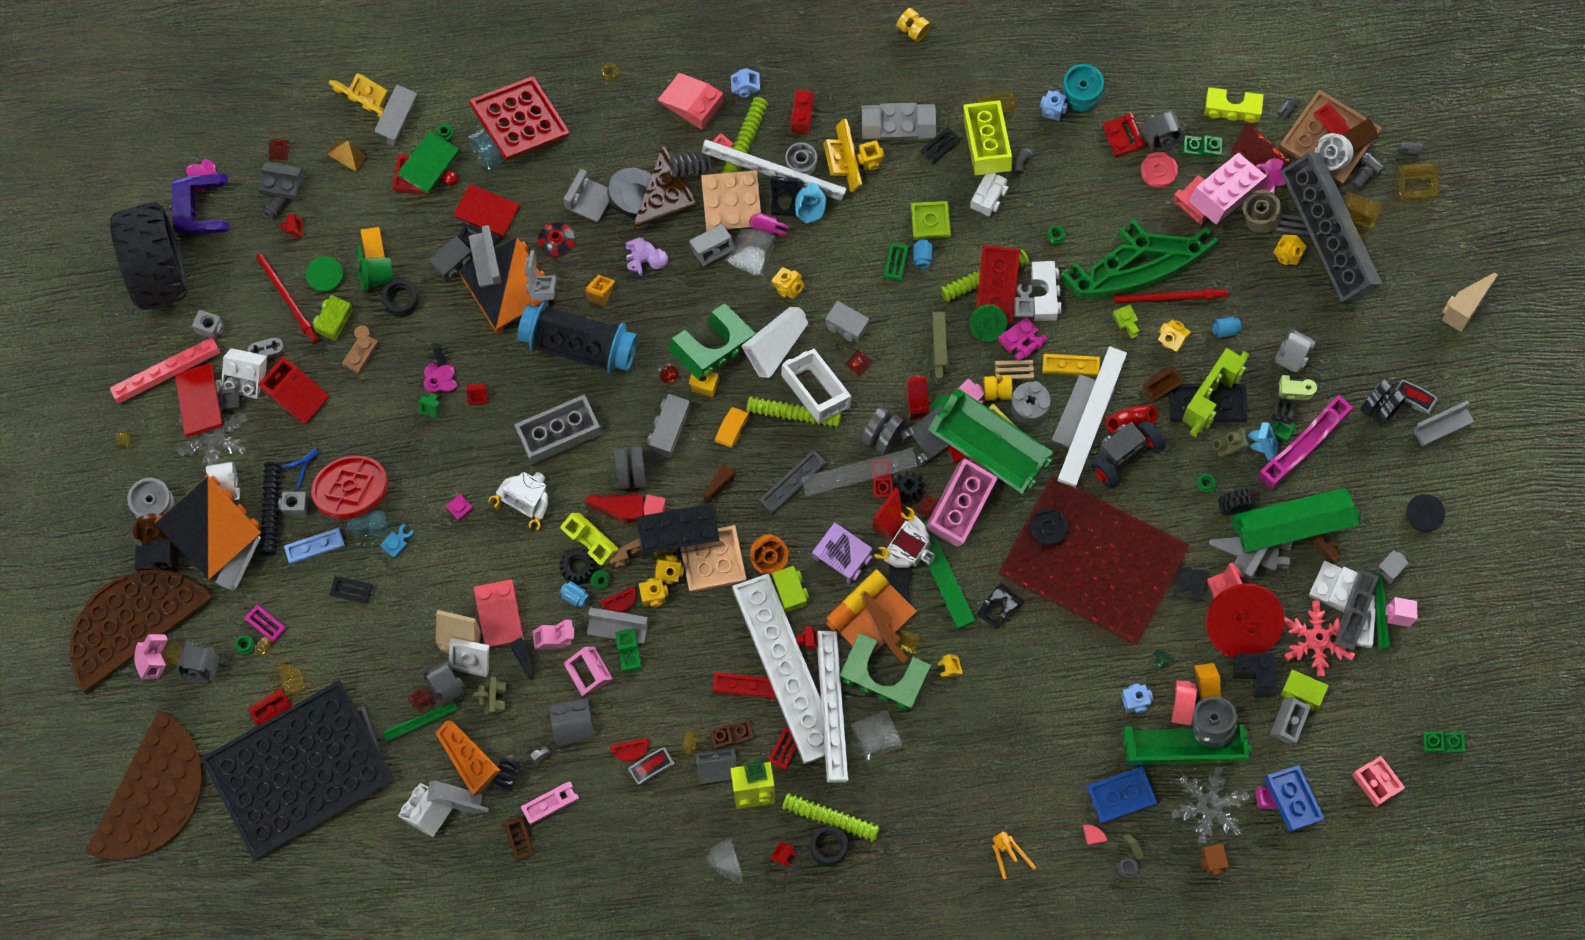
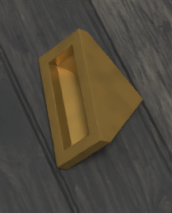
[326,140,367,173]

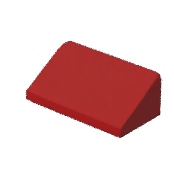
[247,688,292,726]

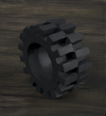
[1217,489,1255,516]
[559,547,595,585]

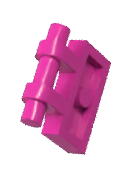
[998,318,1048,361]

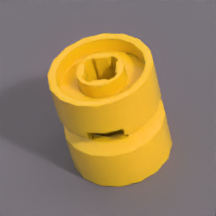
[896,8,931,42]
[984,375,1012,401]

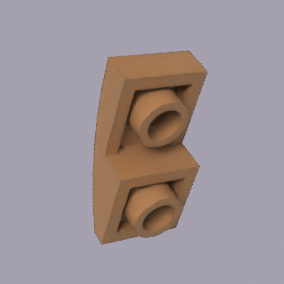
[609,539,641,569]

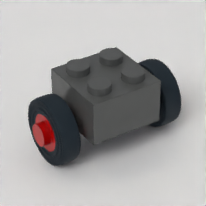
[1091,421,1166,489]

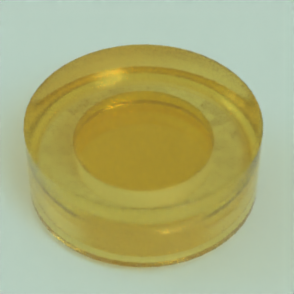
[254,636,271,656]

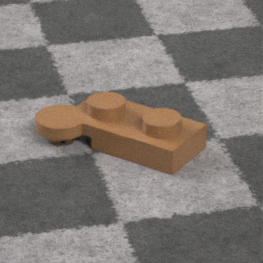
[342,325,379,374]

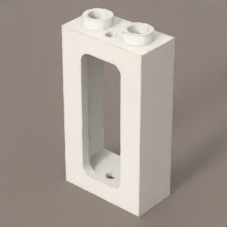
[781,349,851,423]

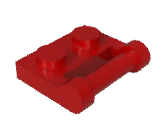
[1102,113,1147,158]

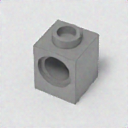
[192,310,224,340]
[278,492,308,516]
[1376,550,1409,584]

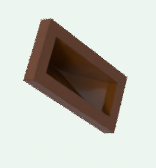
[1142,365,1185,401]

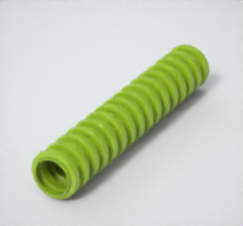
[722,97,768,173]
[941,250,1029,302]
[746,396,841,428]
[782,793,879,842]

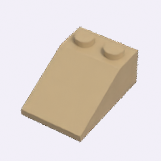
[1442,273,1498,332]
[436,610,482,653]

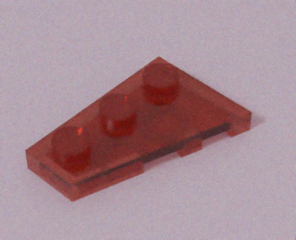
[1230,121,1289,170]

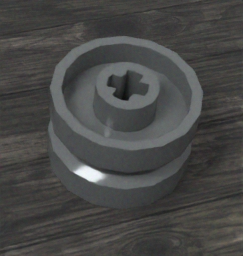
[861,406,905,456]
[614,445,647,490]
[1192,696,1237,748]

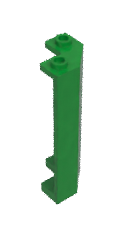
[928,389,1053,494]
[1230,488,1360,552]
[1123,725,1252,765]

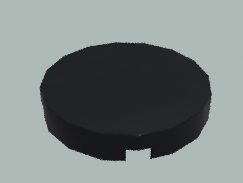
[1406,494,1445,532]
[1029,508,1068,547]

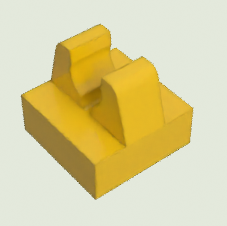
[938,654,963,677]

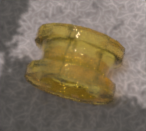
[601,63,618,81]
[116,430,130,447]

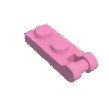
[521,782,580,826]

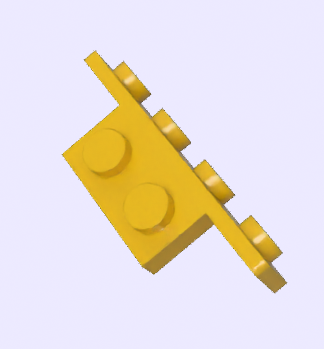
[328,73,389,118]
[823,119,862,192]

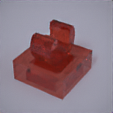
[269,139,289,160]
[845,350,872,377]
[916,494,939,518]
[407,687,431,712]

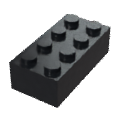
[635,504,720,559]

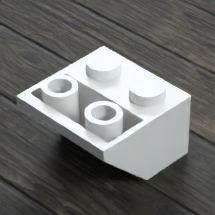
[221,348,267,399]
[398,783,453,837]

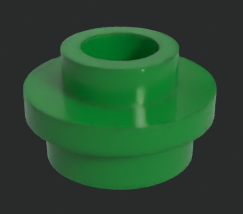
[435,124,454,141]
[1047,226,1066,244]
[1197,474,1216,493]
[590,570,610,589]
[235,635,255,655]

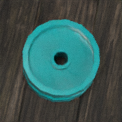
[1062,64,1104,112]

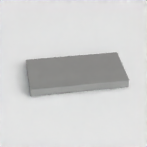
[1051,374,1115,449]

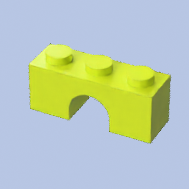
[1204,87,1264,123]
[560,513,619,566]

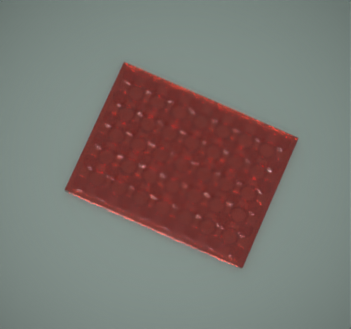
[998,475,1190,646]

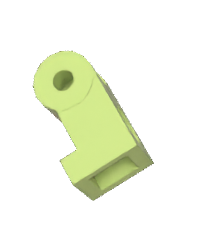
[1279,375,1317,400]

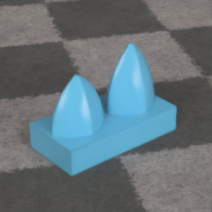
[1247,423,1279,460]

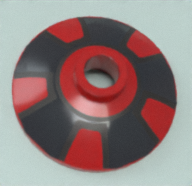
[538,222,575,257]

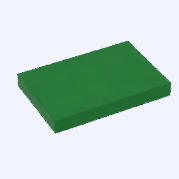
[397,131,460,194]

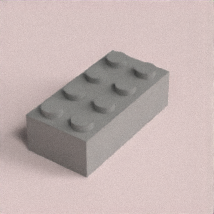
[514,394,601,465]

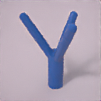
[280,448,319,490]

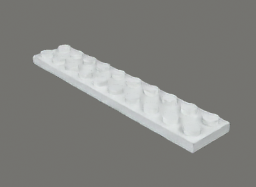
[732,573,825,765]

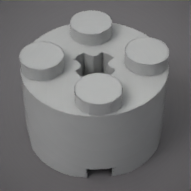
[1274,329,1316,373]
[1011,381,1050,426]

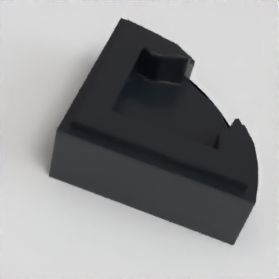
[431,342,446,366]

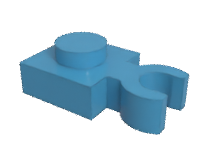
[380,524,414,559]

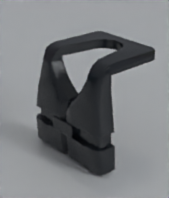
[770,176,800,215]
[1174,565,1209,603]
[977,583,1024,630]

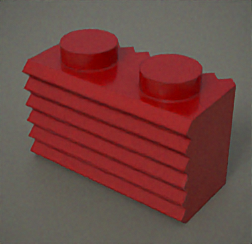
[791,90,814,134]

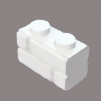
[970,173,1009,216]

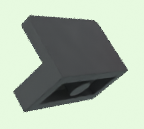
[695,748,737,784]

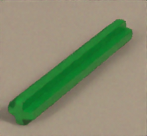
[1373,574,1390,650]
[383,701,458,742]

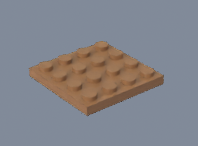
[1279,90,1382,186]

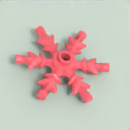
[1284,600,1355,678]

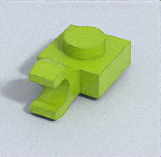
[1113,305,1139,339]

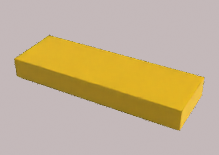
[1042,354,1100,377]

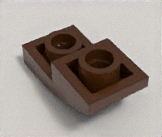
[1309,534,1341,565]
[709,719,755,749]

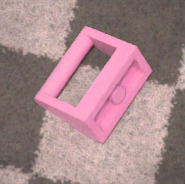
[564,647,613,697]

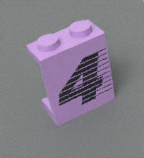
[812,523,873,584]

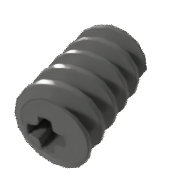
[669,152,711,178]

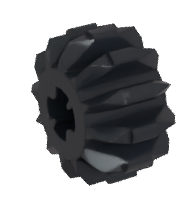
[893,471,925,504]
[492,757,520,792]

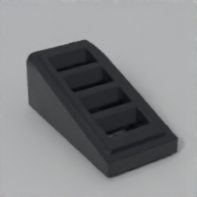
[510,636,534,680]

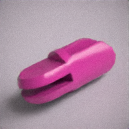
[749,213,790,237]

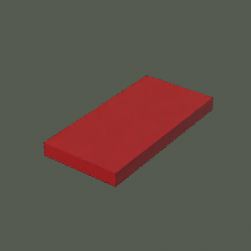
[976,245,1020,324]
[175,363,223,438]

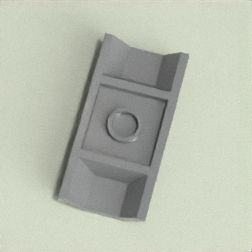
[861,103,936,141]

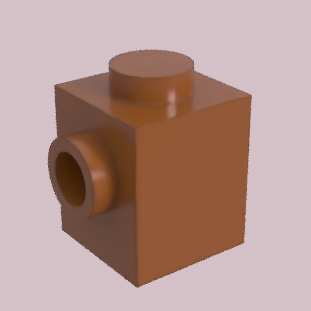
[1200,843,1229,876]

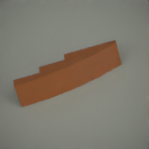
[860,591,908,664]

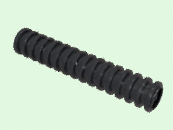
[259,461,281,556]

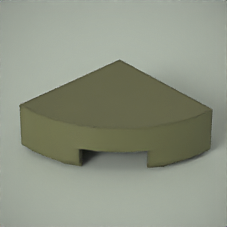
[1123,833,1144,860]

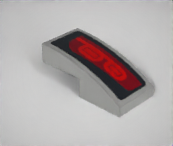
[1394,379,1438,415]
[628,747,675,785]

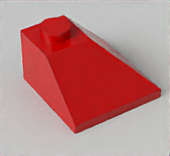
[873,488,903,542]

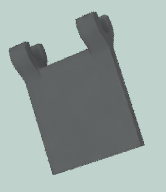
[898,406,950,467]

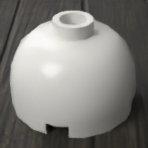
[1314,133,1353,171]

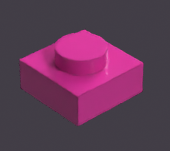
[446,494,473,521]
[1255,787,1277,810]

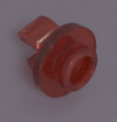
[658,363,678,383]

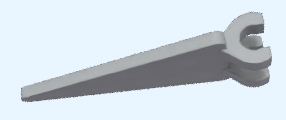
[1209,537,1293,571]

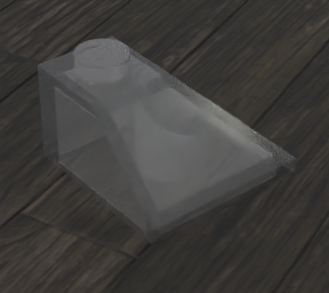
[725,229,775,276]
[851,710,903,761]
[706,838,743,885]

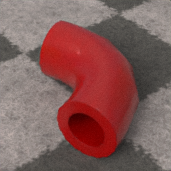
[1105,404,1157,434]

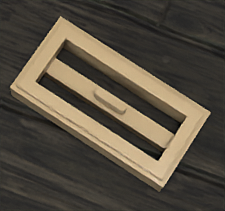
[995,360,1034,381]

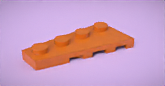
[435,721,501,796]

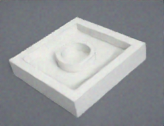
[449,637,489,677]

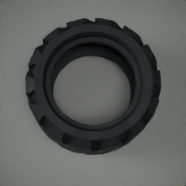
[110,202,188,311]

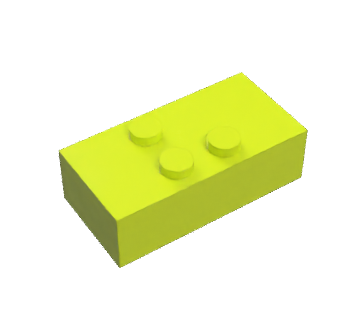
[964,100,1012,175]
[730,762,775,809]

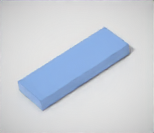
[284,528,345,565]

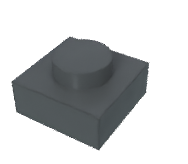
[219,388,240,411]

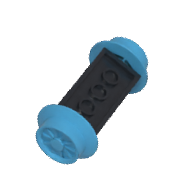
[518,301,638,374]

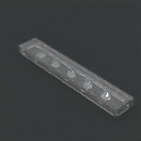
[801,448,918,497]

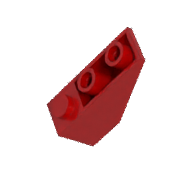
[905,375,929,421]
[585,493,644,524]

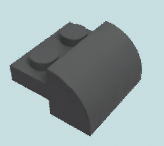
[258,162,305,199]
[549,698,595,746]

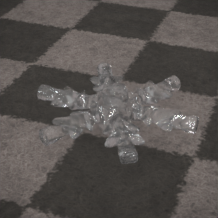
[177,408,248,466]
[1171,767,1250,844]

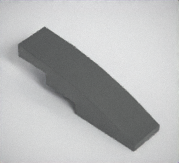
[1335,569,1379,650]

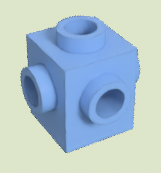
[731,68,760,97]
[1040,90,1068,121]
[1121,684,1153,714]

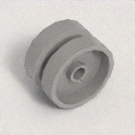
[127,477,175,519]

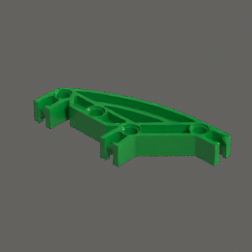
[1060,219,1219,300]

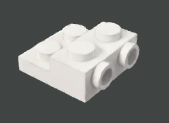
[1308,561,1357,612]

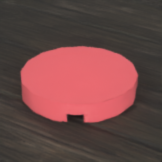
[1141,152,1178,188]

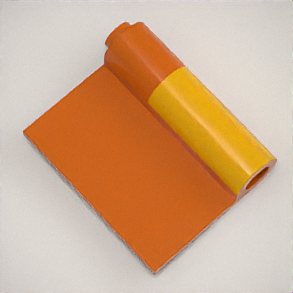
[825,569,917,654]

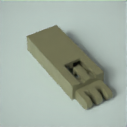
[932,312,948,385]

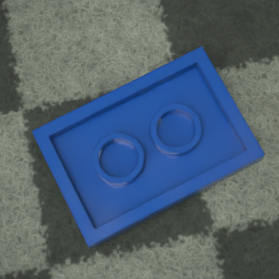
[1264,765,1325,833]
[1086,766,1157,824]

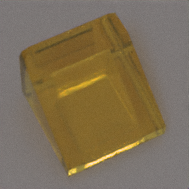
[897,630,920,654]
[161,642,182,664]

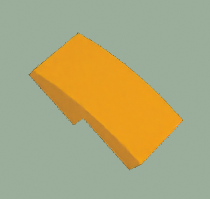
[361,227,385,259]
[715,407,749,448]

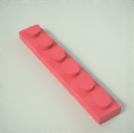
[110,337,221,404]

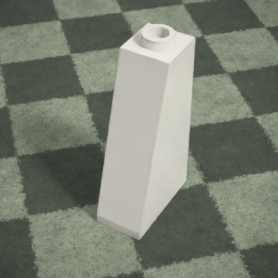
[741,307,808,378]

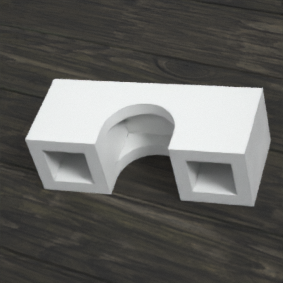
[1031,261,1061,321]

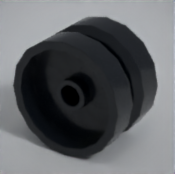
[1360,378,1408,427]

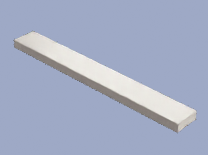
[702,139,846,201]
[1057,346,1127,488]
[816,631,848,783]

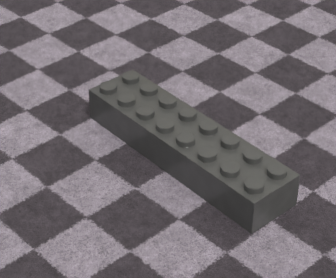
[1280,152,1382,302]

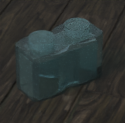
[468,128,505,170]
[346,511,389,538]

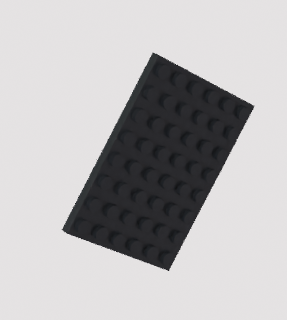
[201,680,395,861]

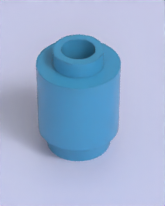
[913,240,932,269]
[1212,317,1241,338]
[560,581,590,608]

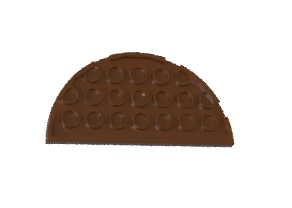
[70,569,213,693]
[85,710,203,860]

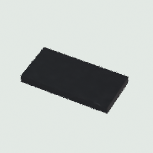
[1169,384,1247,422]

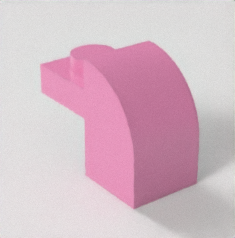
[532,620,574,650]
[135,634,168,679]

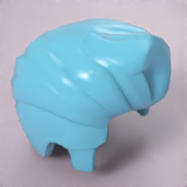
[795,182,826,224]

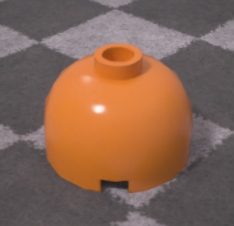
[750,534,789,574]

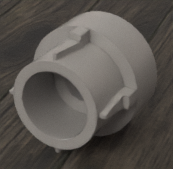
[785,143,817,176]

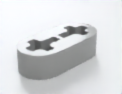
[248,338,285,359]

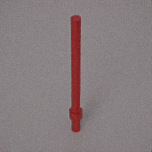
[256,253,319,344]
[1114,289,1228,303]

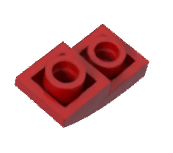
[871,459,893,498]

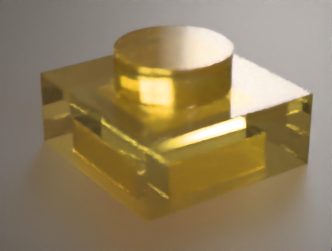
[682,730,697,755]

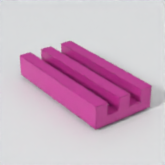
[244,604,287,643]

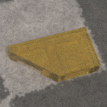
[277,661,306,697]

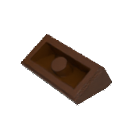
[1342,118,1379,153]

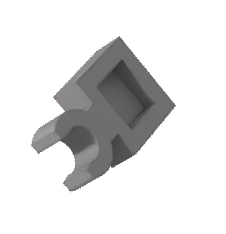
[1014,284,1034,318]

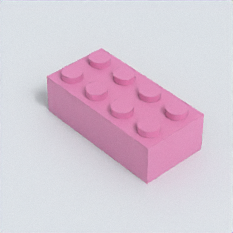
[1189,153,1266,225]
[925,458,998,547]

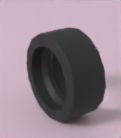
[382,279,419,317]
[810,826,848,866]

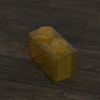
[1343,191,1382,229]

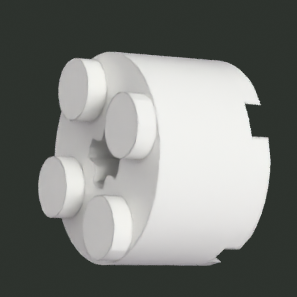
[205,462,240,501]

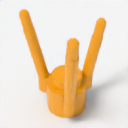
[992,832,1036,880]

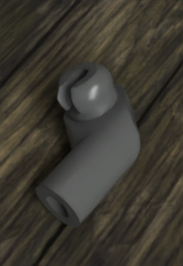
[1014,148,1033,174]

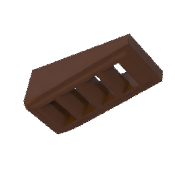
[703,464,736,504]
[503,816,535,861]

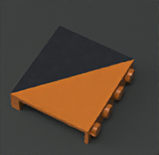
[459,237,557,336]
[155,474,261,580]

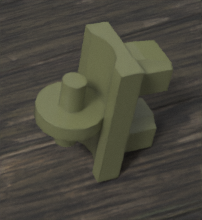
[1212,428,1249,458]
[473,677,506,716]

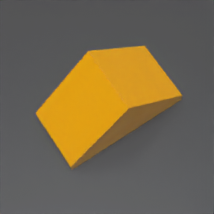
[585,275,616,307]
[1194,663,1221,700]

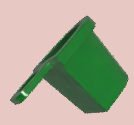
[356,245,393,292]

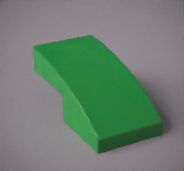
[615,628,642,673]

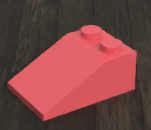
[658,73,724,130]
[474,579,523,648]

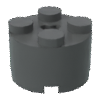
[1142,110,1185,152]
[176,643,221,684]
[422,661,464,707]

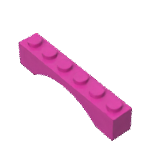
[1257,395,1353,491]

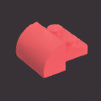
[1352,756,1405,808]

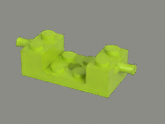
[1182,348,1250,437]

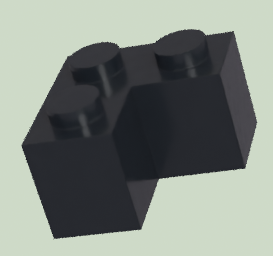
[135,537,178,573]
[1232,653,1277,698]

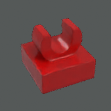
[280,213,303,238]
[466,383,488,405]
[796,626,817,651]
[769,842,797,866]

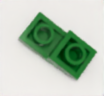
[1182,135,1222,157]
[1423,731,1466,753]

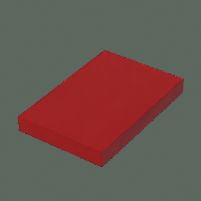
[453,184,520,238]

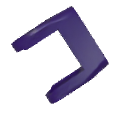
[172,174,229,234]

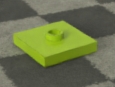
[911,201,951,240]

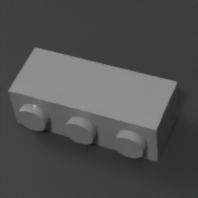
[647,394,691,458]

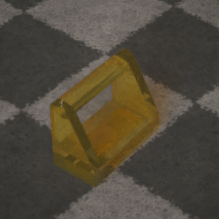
[1397,163,1439,199]

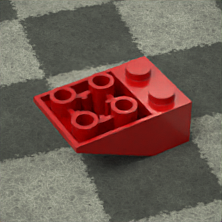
[258,357,329,425]

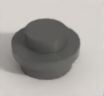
[1118,858,1138,878]

